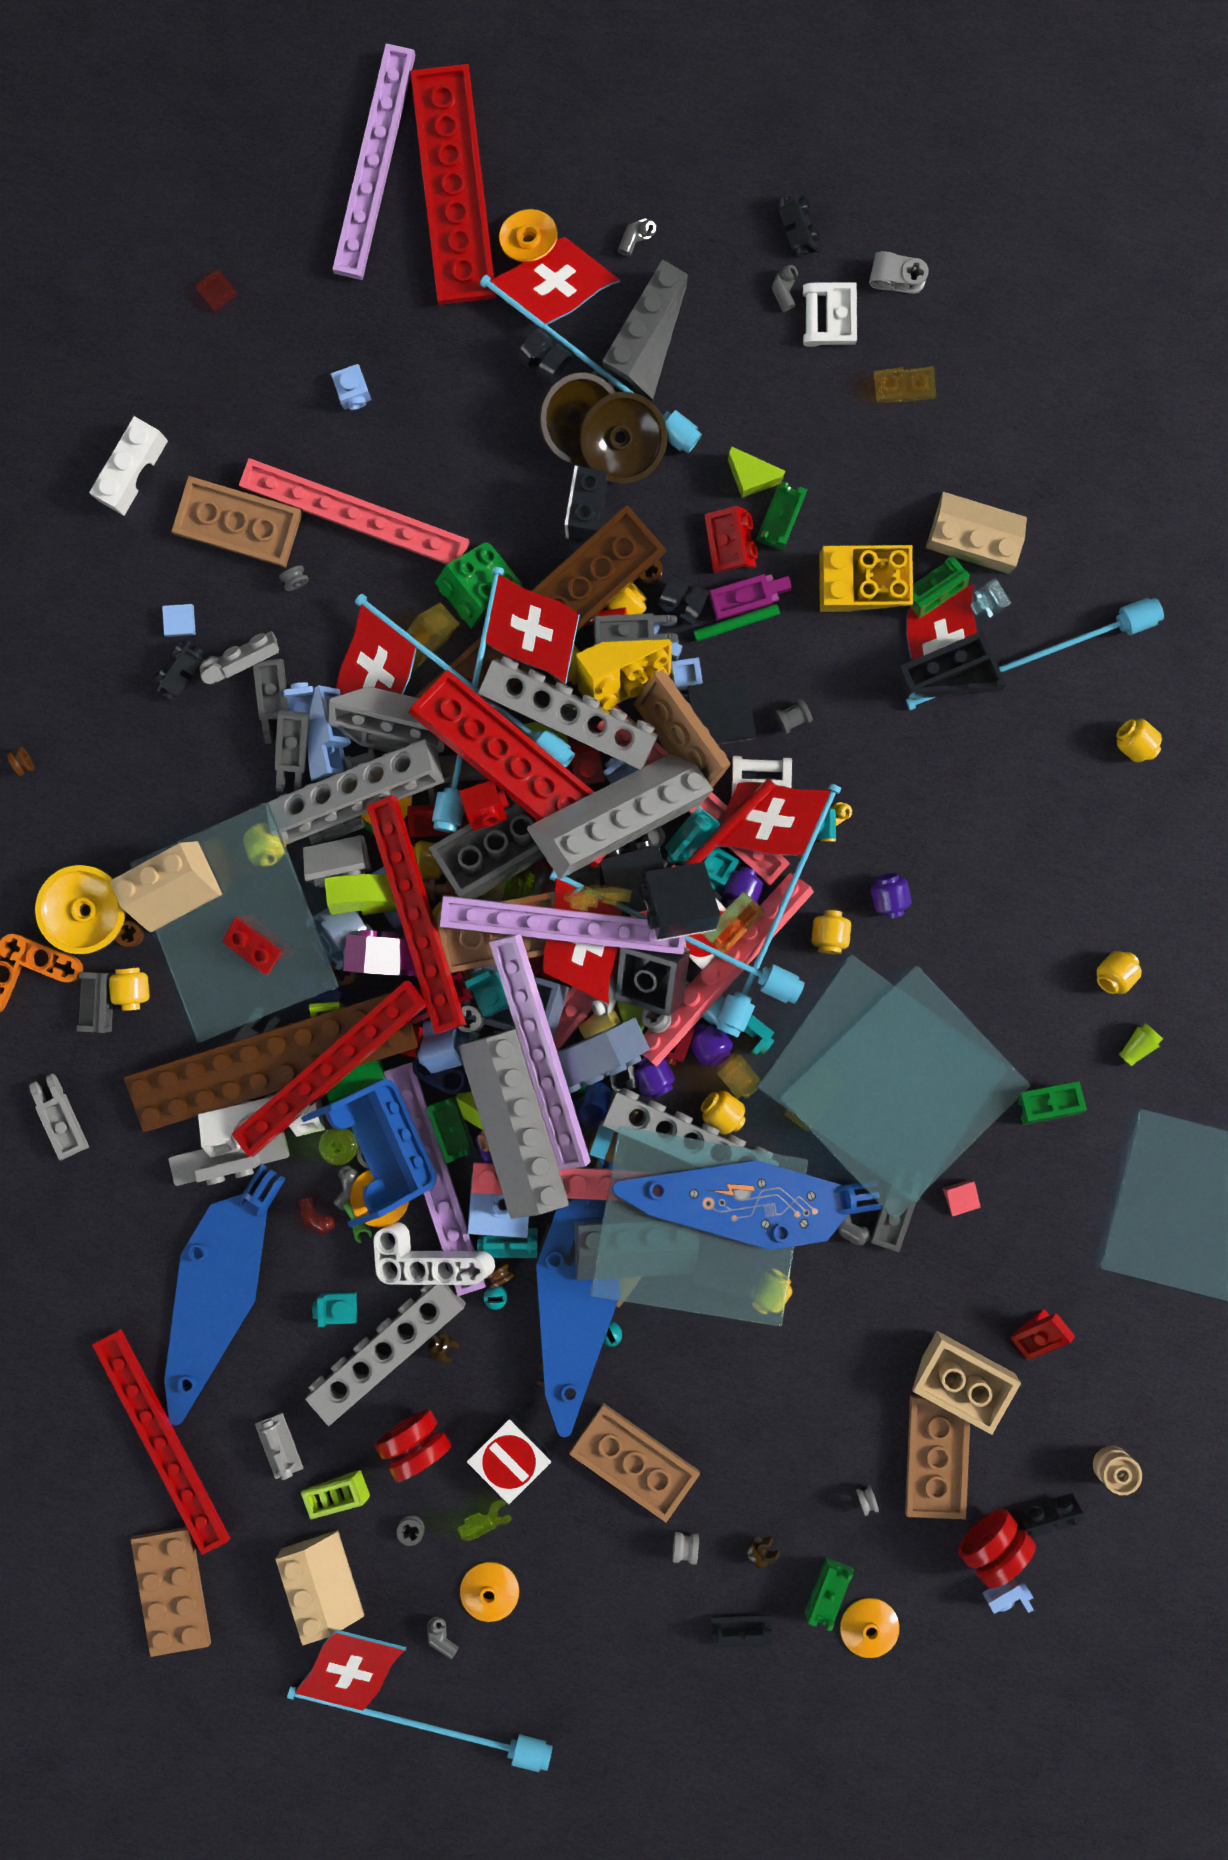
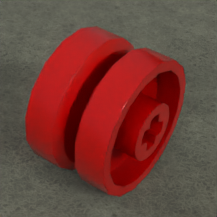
[374,1408,451,1482]
[958,1509,1036,1589]

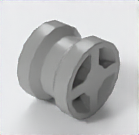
[672,1532,699,1565]

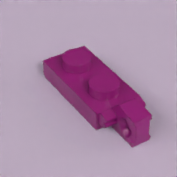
[709,574,792,621]

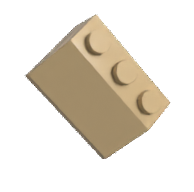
[925,492,1027,574]
[109,841,223,932]
[912,1331,1021,1435]
[276,1530,364,1646]

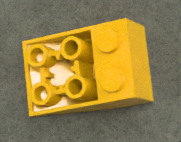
[819,545,913,612]
[576,639,672,710]

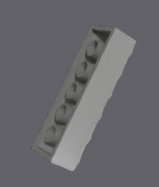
[527,754,713,879]
[458,1028,569,1219]

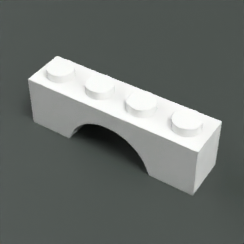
[198,1093,325,1158]

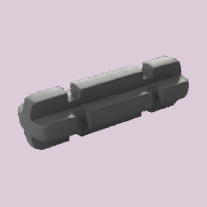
[308,815,365,846]

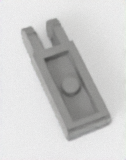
[199,631,279,685]
[29,1074,89,1160]

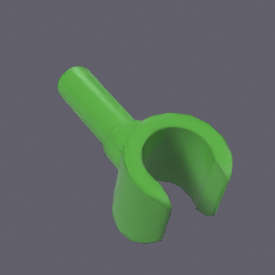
[343,1202,372,1243]

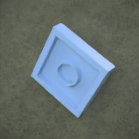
[467,1174,529,1238]

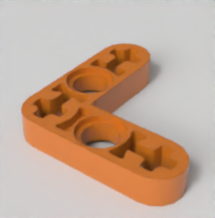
[0,934,83,1012]

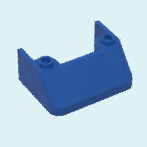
[301,1079,436,1228]

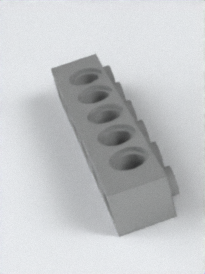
[478,656,659,770]
[267,739,444,845]
[599,1088,778,1168]
[305,1285,466,1426]

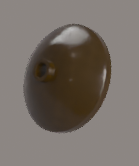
[539,373,620,464]
[580,392,667,484]

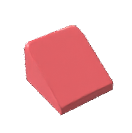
[943,1179,980,1216]

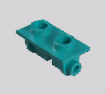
[664,805,721,865]
[477,1228,538,1258]

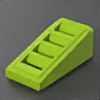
[301,1470,370,1520]

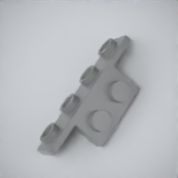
[169,1131,290,1186]

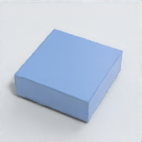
[162,604,196,637]
[671,657,703,691]

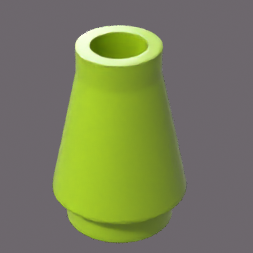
[1119,1023,1163,1066]

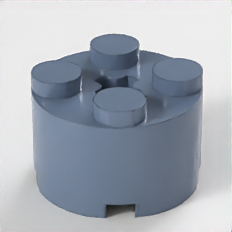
[307,908,373,970]

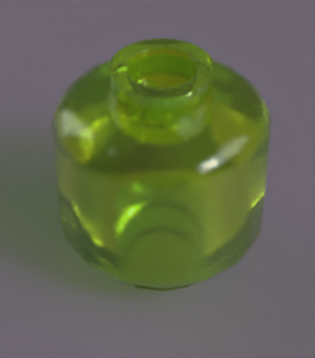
[319,1127,360,1165]

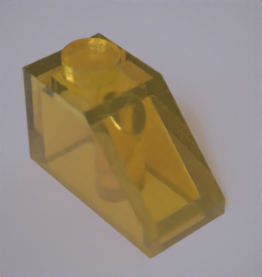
[406,603,460,671]
[714,1052,760,1099]

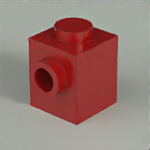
[459,781,509,831]

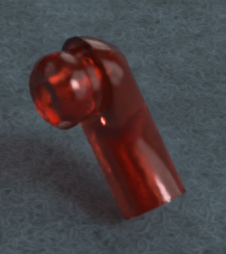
[298,1196,335,1234]

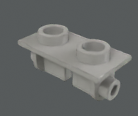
[255,1413,303,1480]

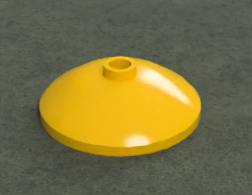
[35,865,126,954]

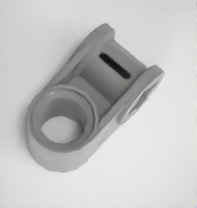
[869,251,928,294]

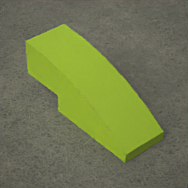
[324,874,397,915]

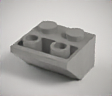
[303,835,372,888]

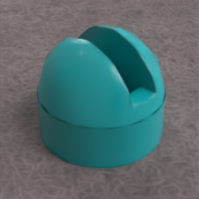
[484,1286,508,1310]
[603,1322,622,1347]

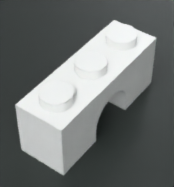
[89,416,168,516]

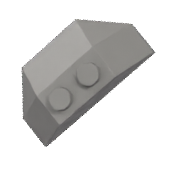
[329,687,445,753]

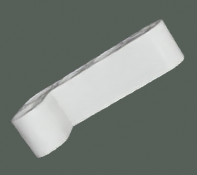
[374,1222,495,1285]

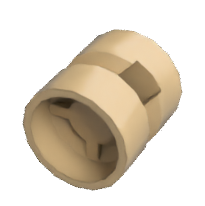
[1093,1446,1142,1495]

